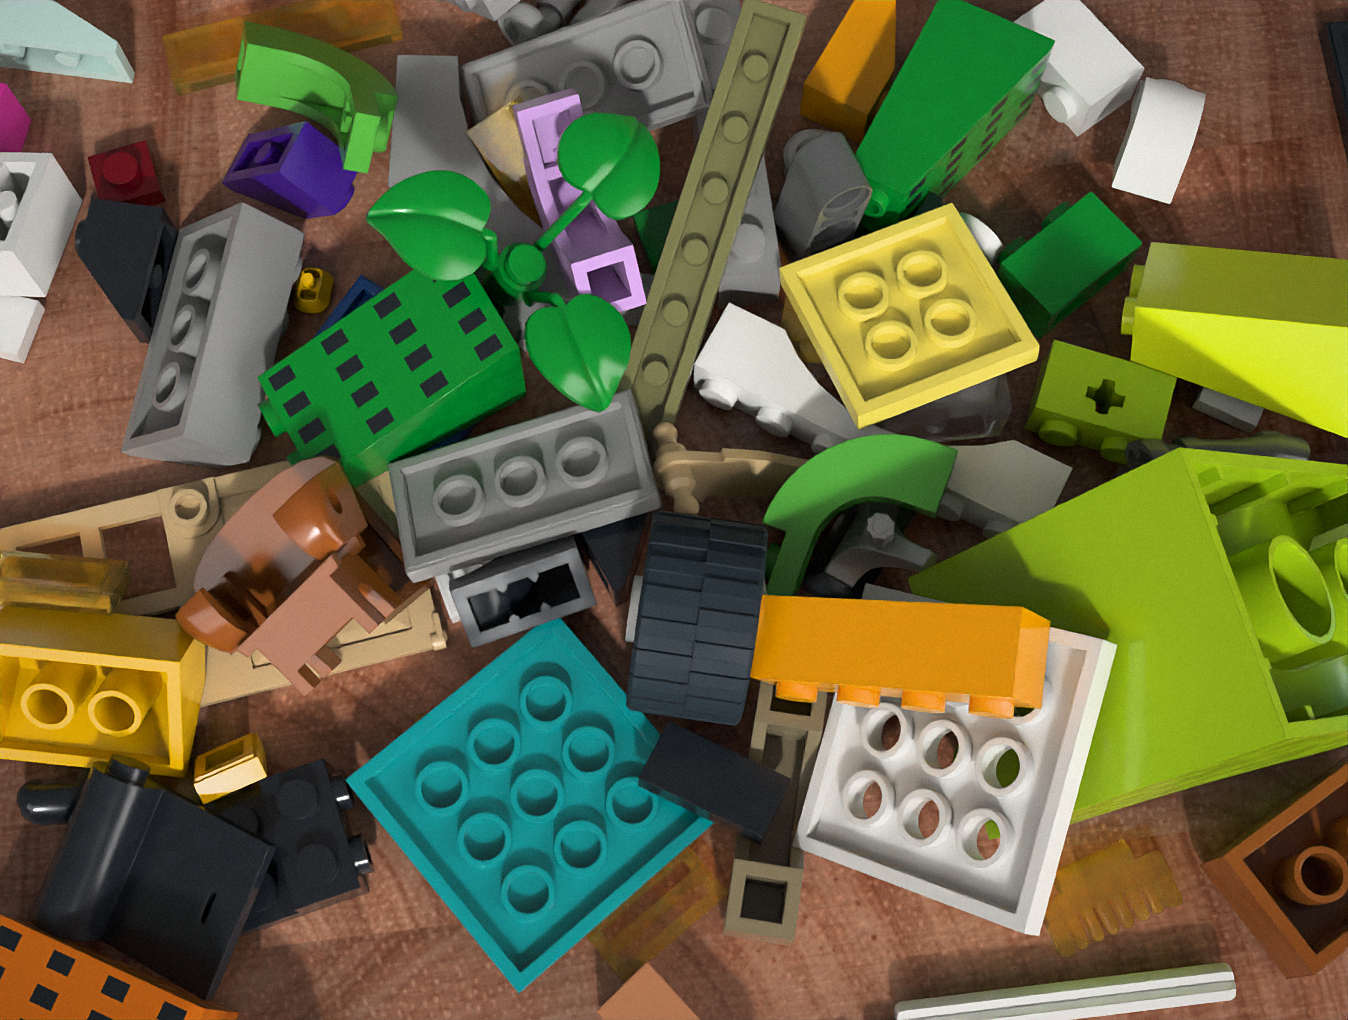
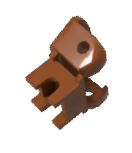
[175,454,403,697]

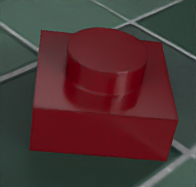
[87,140,166,206]

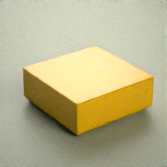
[193,732,267,804]

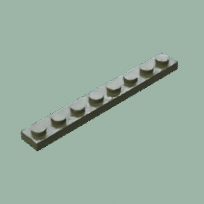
[616,0,807,467]

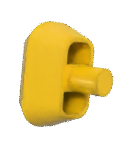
[293,268,333,313]

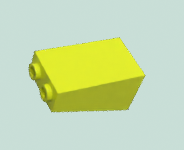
[1121,242,1348,438]

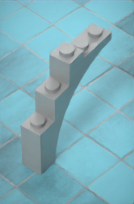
[388,55,655,352]

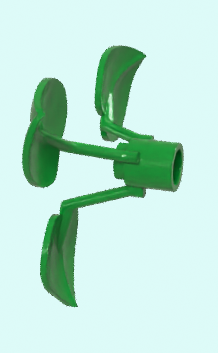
[366,112,660,413]

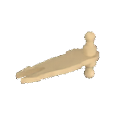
[652,422,809,515]

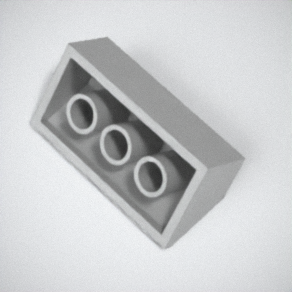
[121,202,305,469]

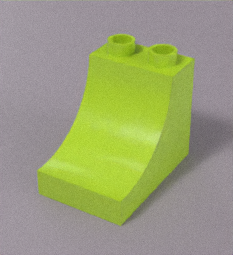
[908,447,1348,840]

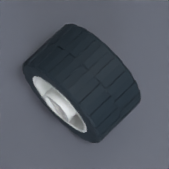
[625,510,768,726]

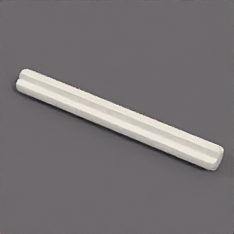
[894,962,1236,1020]

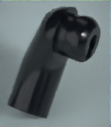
[16,768,91,826]

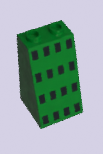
[853,0,1055,239]
[257,270,527,488]

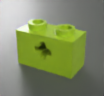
[1024,340,1177,465]

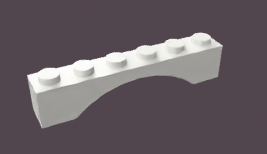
[694,303,1073,539]

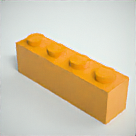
[750,595,1051,719]

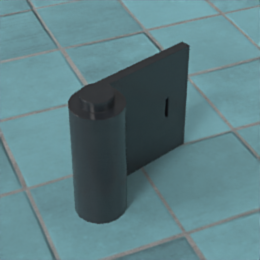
[28,754,277,1001]

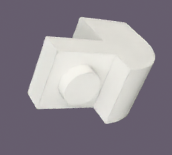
[1111,77,1206,204]

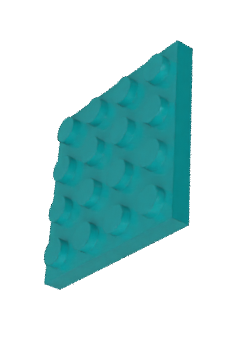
[346,618,715,994]

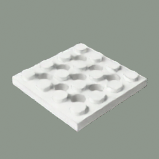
[792,583,1117,936]

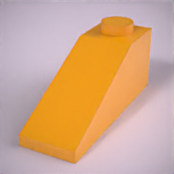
[800,0,896,144]

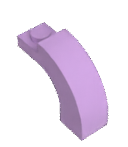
[511,88,647,312]

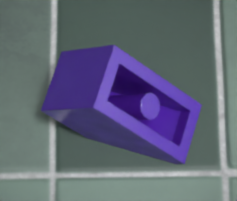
[222,121,358,219]

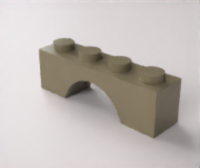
[722,681,828,946]

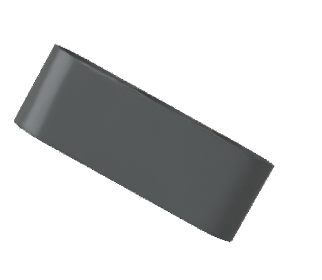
[773,132,873,264]

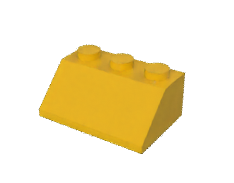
[0,602,206,778]

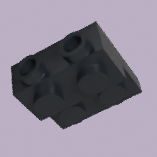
[203,758,374,937]

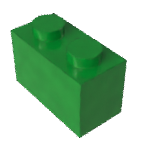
[996,191,1143,340]

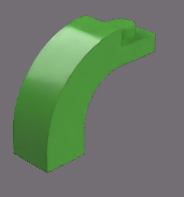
[234,21,398,174]
[762,434,958,596]

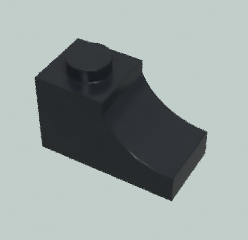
[449,534,597,648]

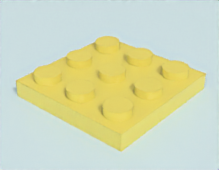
[779,203,1040,430]

